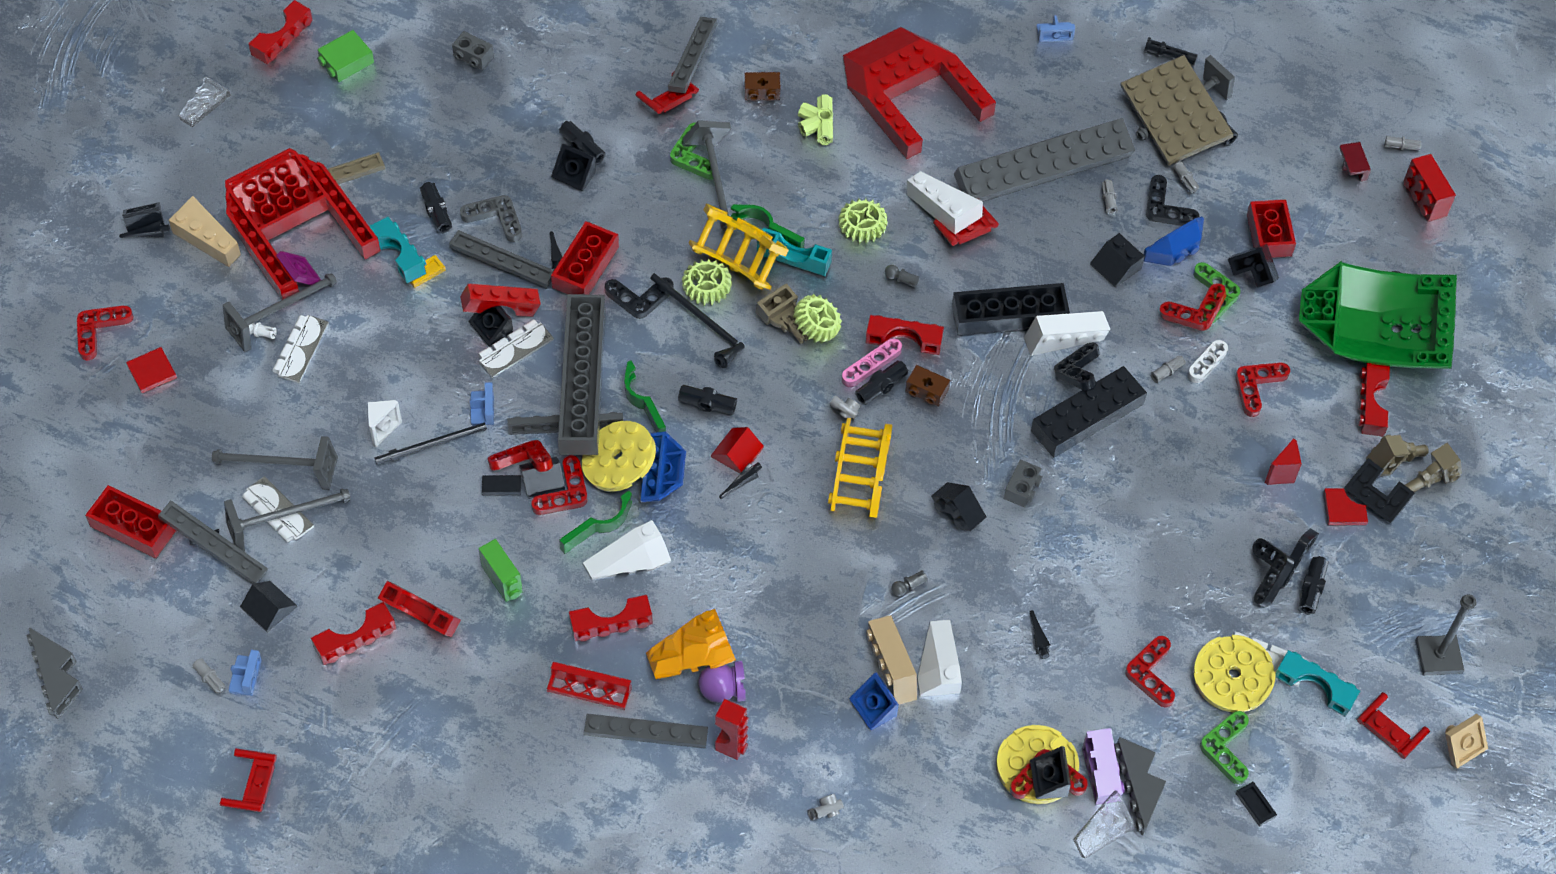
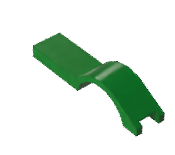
[731,204,805,248]
[624,360,666,433]
[559,491,632,554]

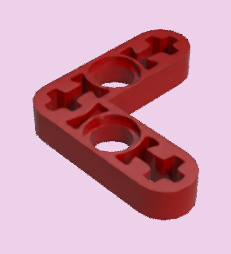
[1160,283,1226,330]
[77,305,134,361]
[1235,362,1290,417]
[488,440,553,472]
[531,455,587,515]
[1125,636,1175,708]
[1010,749,1088,799]

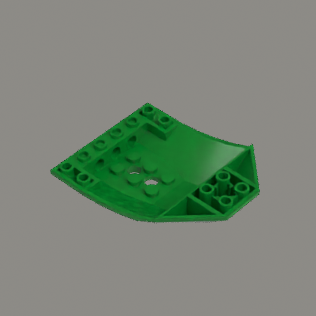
[1299,261,1457,369]

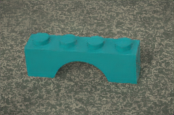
[369,217,426,283]
[757,227,832,276]
[1275,650,1360,717]

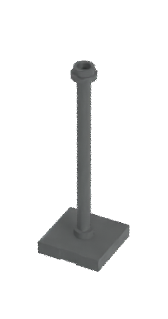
[1136,55,1235,140]
[683,120,731,232]
[223,273,337,352]
[212,436,338,490]
[224,488,350,552]
[1416,594,1476,676]

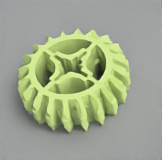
[838,198,888,244]
[682,259,732,306]
[793,294,842,343]

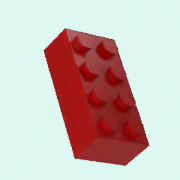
[551,221,619,295]
[85,485,176,559]

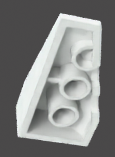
[583,520,671,580]
[917,620,962,697]

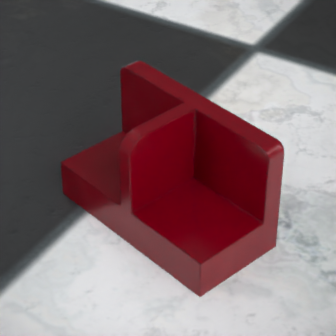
[1340,142,1371,182]

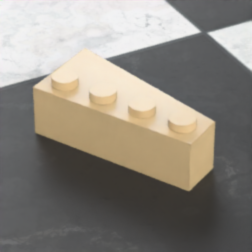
[169,196,241,267]
[866,615,917,705]

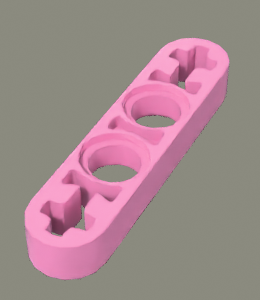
[842,339,902,387]

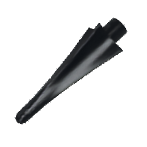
[119,221,170,238]
[549,231,563,269]
[719,462,762,499]
[1030,610,1051,659]

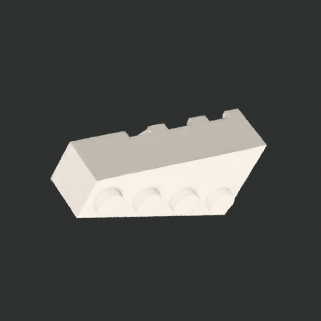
[907,172,983,234]
[1024,311,1110,356]

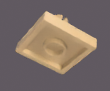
[1445,714,1488,768]

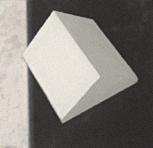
[368,400,402,447]

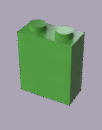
[317,30,374,82]
[478,539,523,602]

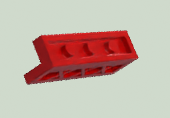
[547,662,632,710]

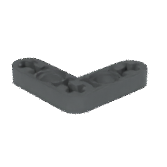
[460,195,522,242]

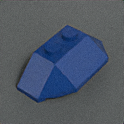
[1143,216,1204,266]
[640,431,686,502]

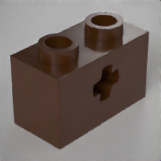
[744,72,780,101]
[905,365,950,407]

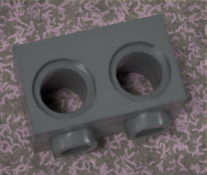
[452,31,494,70]
[1004,459,1043,508]

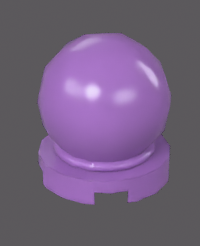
[698,661,746,703]

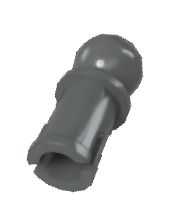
[885,265,919,288]
[891,570,928,596]

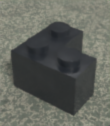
[1228,244,1279,288]
[931,482,986,531]

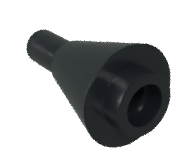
[714,342,745,368]

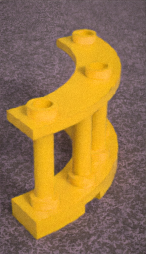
[689,203,788,290]
[828,418,893,518]

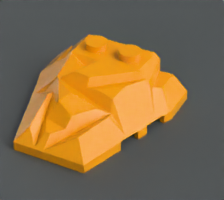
[646,609,736,679]

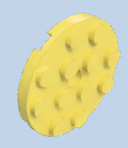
[582,421,656,492]
[1193,635,1276,713]
[996,725,1079,804]

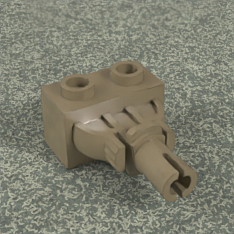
[755,283,808,344]
[1366,435,1429,477]
[1405,443,1462,492]

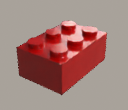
[1404,154,1456,222]
[1247,199,1296,258]

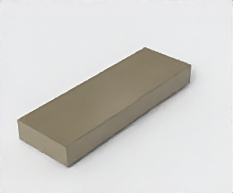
[328,152,385,185]

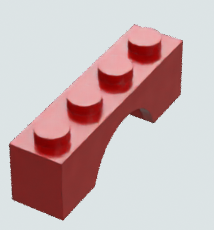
[248,0,313,64]
[460,284,541,317]
[866,315,944,355]
[1358,363,1390,437]
[378,581,461,637]
[569,595,653,641]
[311,602,396,665]
[715,699,749,760]

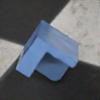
[1036,15,1075,42]
[470,382,494,426]
[229,650,262,696]

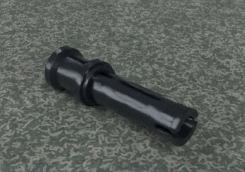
[1144,37,1198,65]

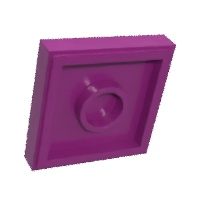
[276,251,321,285]

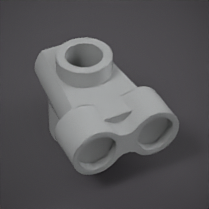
[830,395,861,420]
[808,793,844,821]

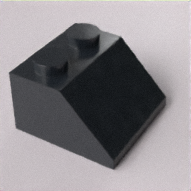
[1090,233,1145,288]

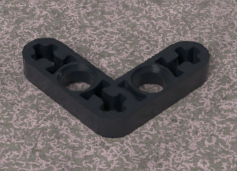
[1146,175,1200,226]
[604,277,674,319]
[1054,342,1100,390]
[1282,528,1319,588]
[1252,538,1294,607]

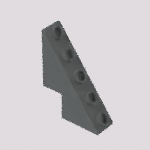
[27,628,83,719]
[1114,737,1166,836]

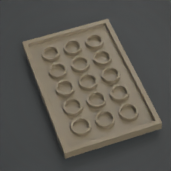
[1121,55,1233,166]

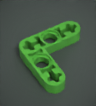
[670,122,713,179]
[1193,262,1240,324]
[1200,711,1249,785]

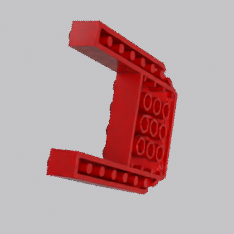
[843,27,996,160]
[225,148,380,300]

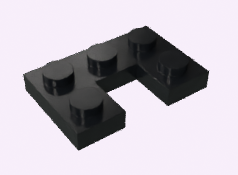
[1344,458,1415,524]

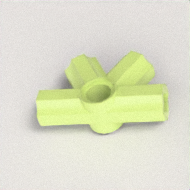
[798,94,833,145]

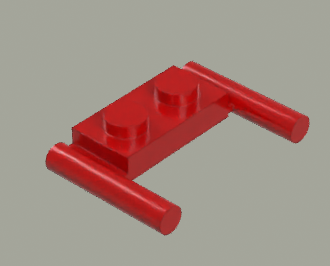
[635,71,699,114]
[933,206,999,246]
[1357,692,1430,759]
[220,748,277,812]

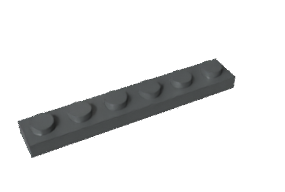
[668,16,717,93]
[449,230,554,288]
[507,412,623,435]
[158,501,268,584]
[584,714,708,749]

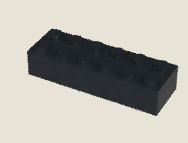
[952,283,1070,335]
[1031,366,1147,458]

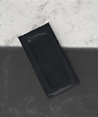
[482,475,522,496]
[1235,781,1277,827]

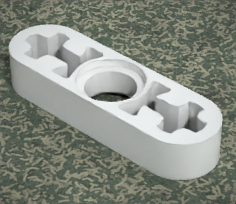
[1188,340,1228,383]

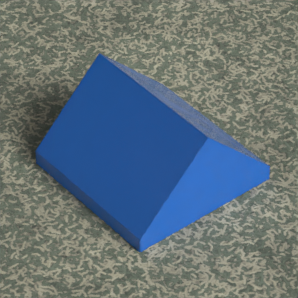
[849,672,899,730]

